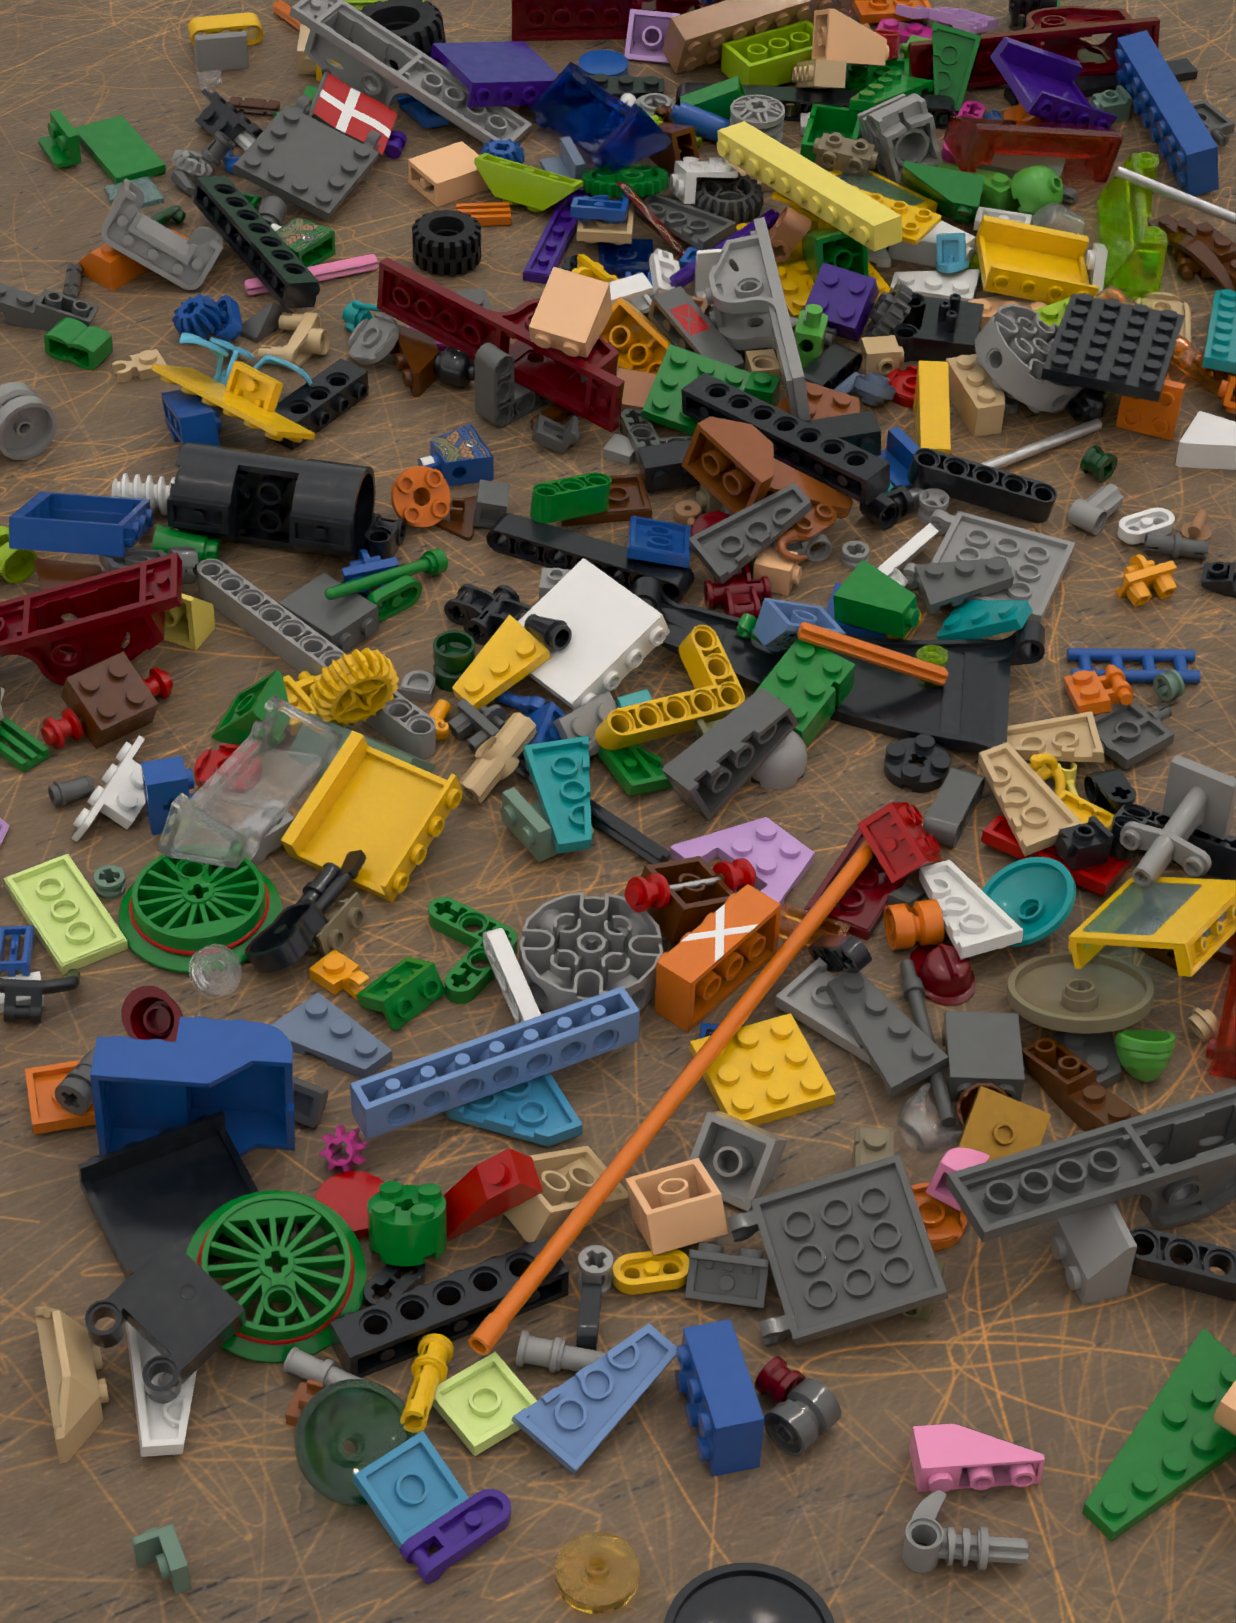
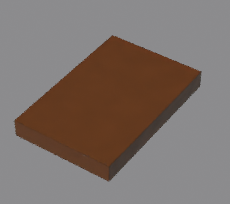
[561,473,652,526]

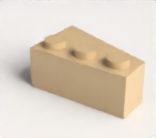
[946,354,1005,437]

